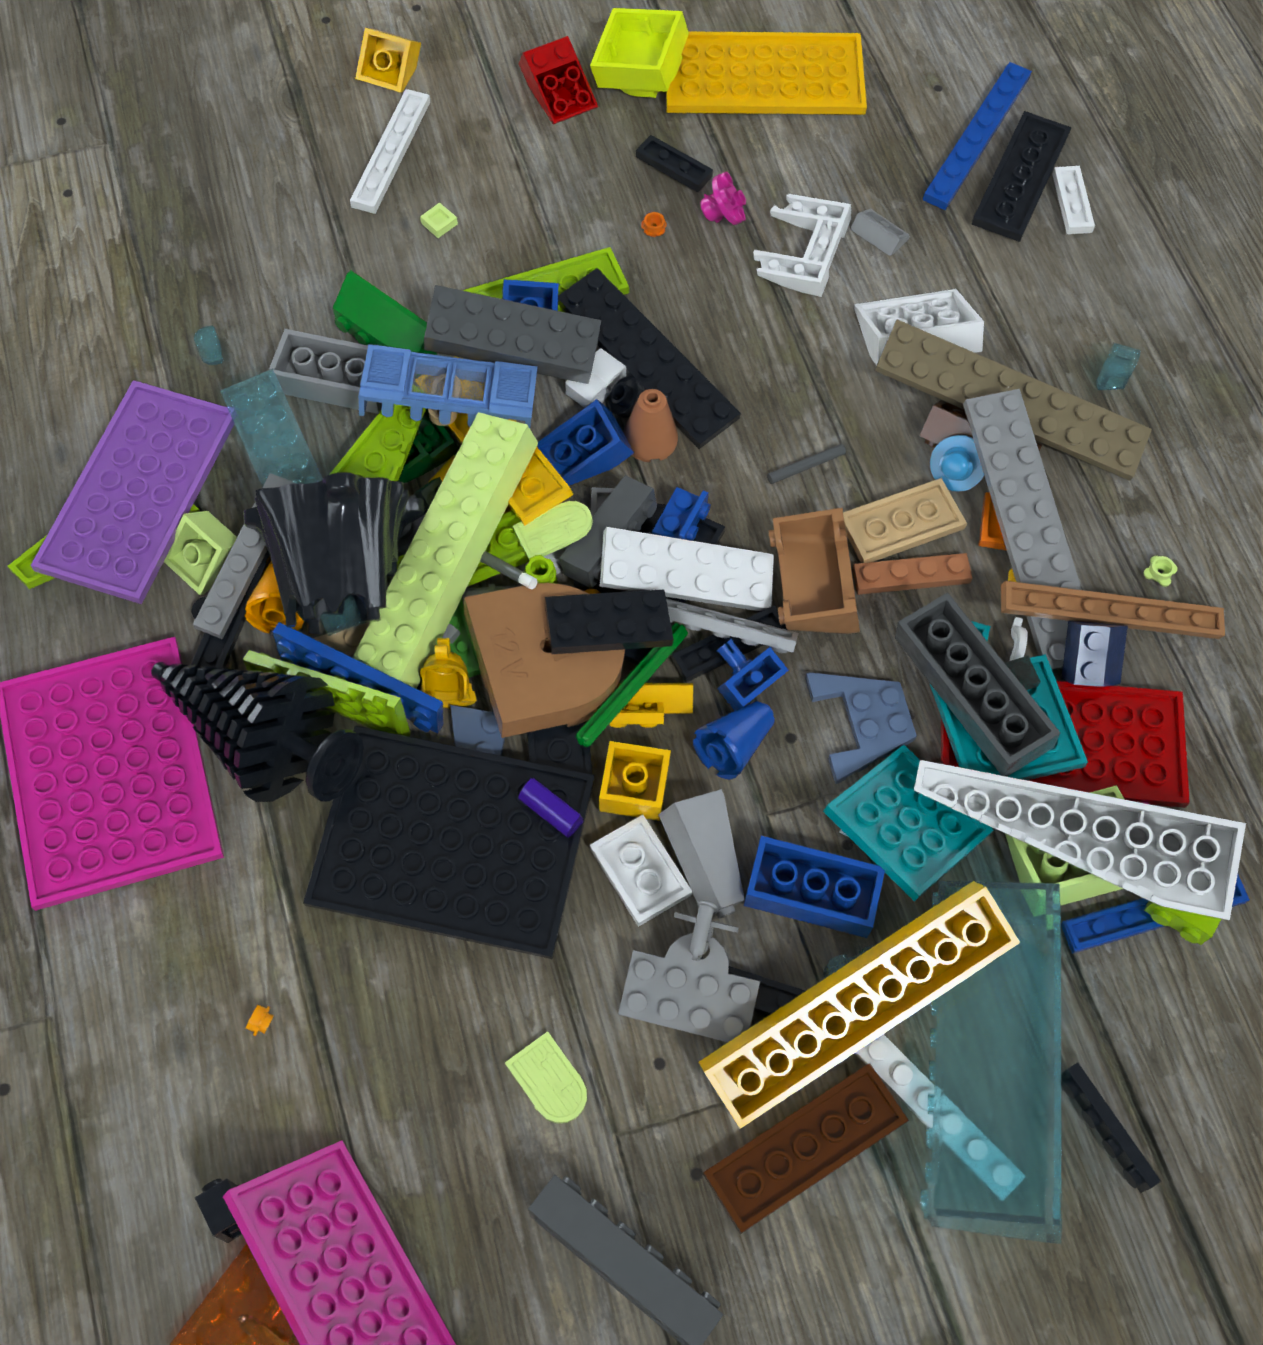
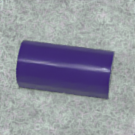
[518,778,584,838]

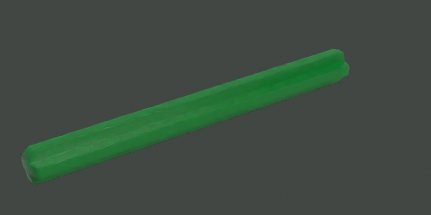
[575,623,688,747]

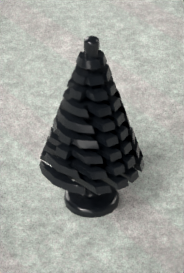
[151,662,364,802]

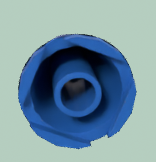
[693,701,774,780]

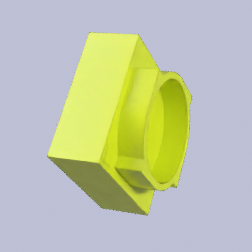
[590,8,689,98]

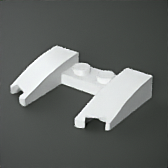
[753,194,851,297]

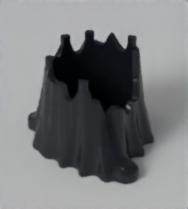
[243,472,426,635]

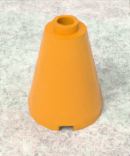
[245,561,304,634]

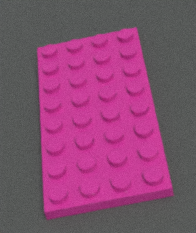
[223,1140,456,1345]

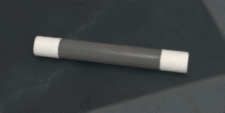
[480,551,537,589]

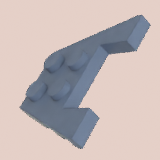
[805,673,917,784]

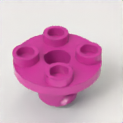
[700,171,746,225]

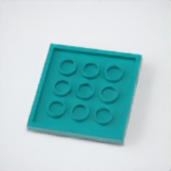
[930,654,1088,781]
[823,745,993,902]

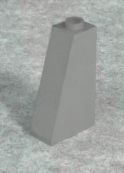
[658,789,745,919]

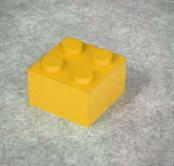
[599,741,671,821]

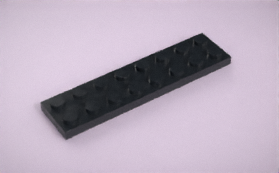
[558,268,741,449]

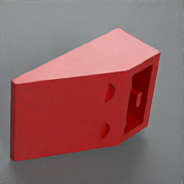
[518,36,598,125]

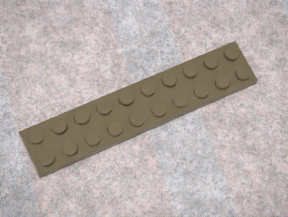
[874,319,1152,481]

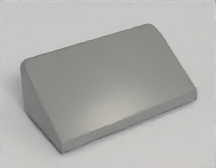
[851,209,910,256]

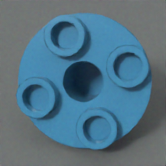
[930,435,984,492]

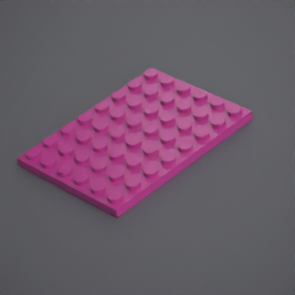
[0,637,225,911]

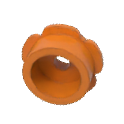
[641,212,667,237]

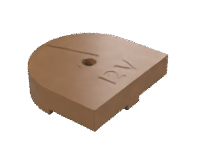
[464,583,625,738]

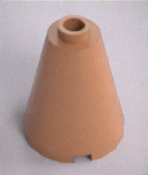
[623,389,678,462]

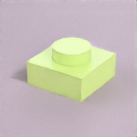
[420,203,458,238]

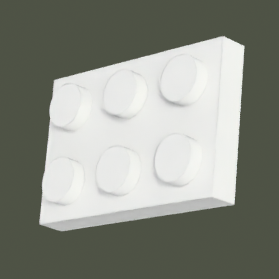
[590,815,693,927]

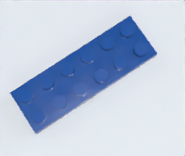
[273,622,444,734]

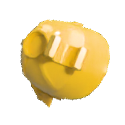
[420,638,477,708]

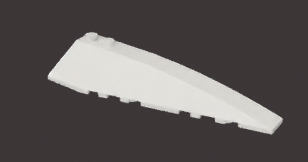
[914,760,1246,920]

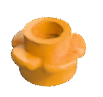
[245,1004,274,1036]

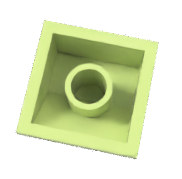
[164,511,237,595]

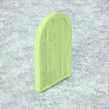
[513,501,593,561]
[505,1031,587,1123]

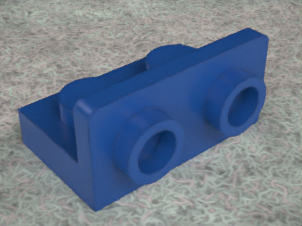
[652,487,711,541]

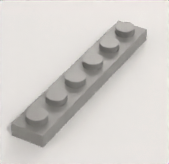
[193,473,295,639]
[625,591,799,653]

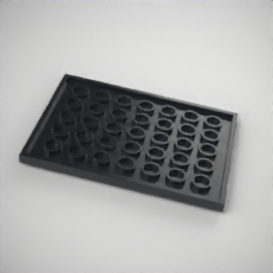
[303,726,595,959]

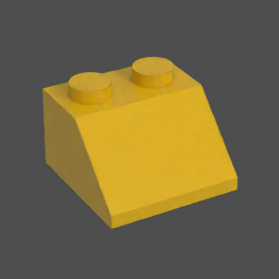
[355,28,421,92]

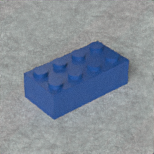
[744,836,885,938]

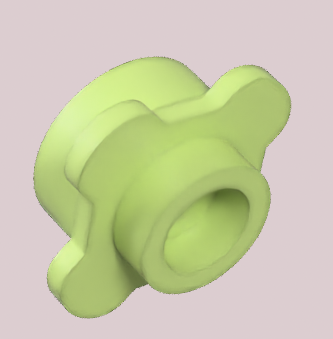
[1144,556,1177,587]

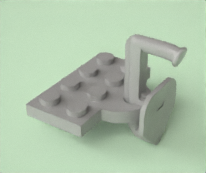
[618,901,760,1042]

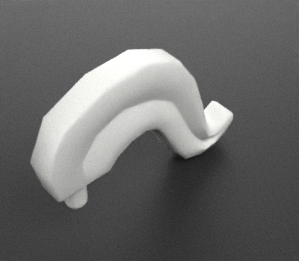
[1009,617,1028,662]

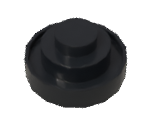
[609,376,645,418]

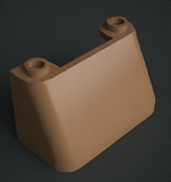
[769,508,860,634]

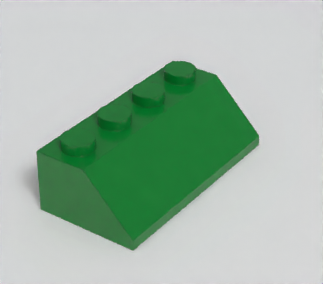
[333,270,437,380]

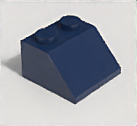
[1061,621,1128,687]

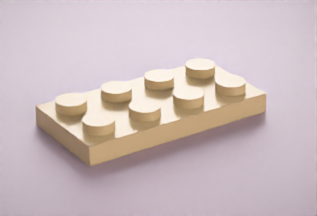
[843,478,967,563]

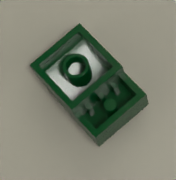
[398,408,460,484]

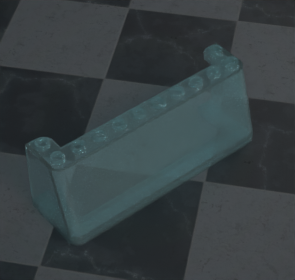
[921,881,1062,1244]

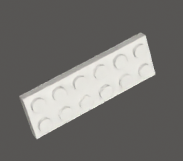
[600,527,774,611]

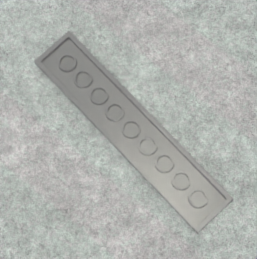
[963,389,1082,671]

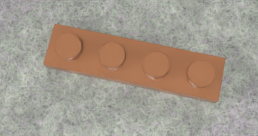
[852,553,972,595]

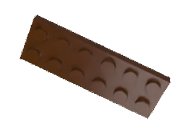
[703,1063,909,1234]

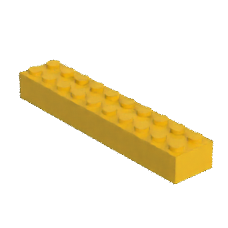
[698,881,1020,1129]

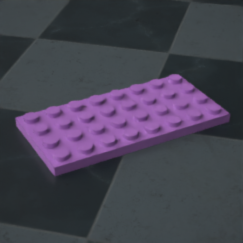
[30,380,238,604]

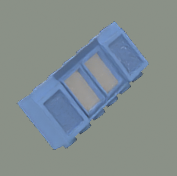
[358,344,538,428]

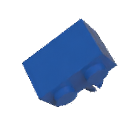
[717,639,789,711]

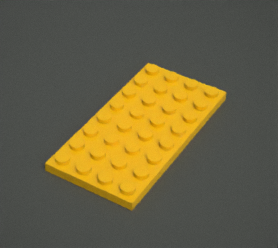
[666,31,867,115]

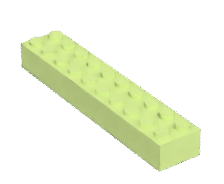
[352,412,538,689]

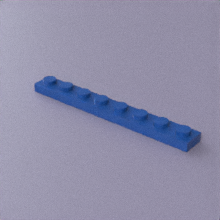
[923,62,1032,210]

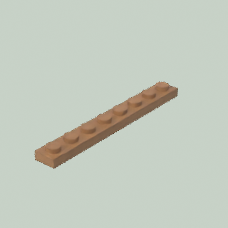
[1001,581,1225,639]

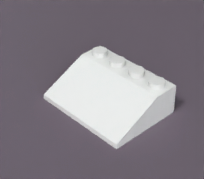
[854,289,984,366]

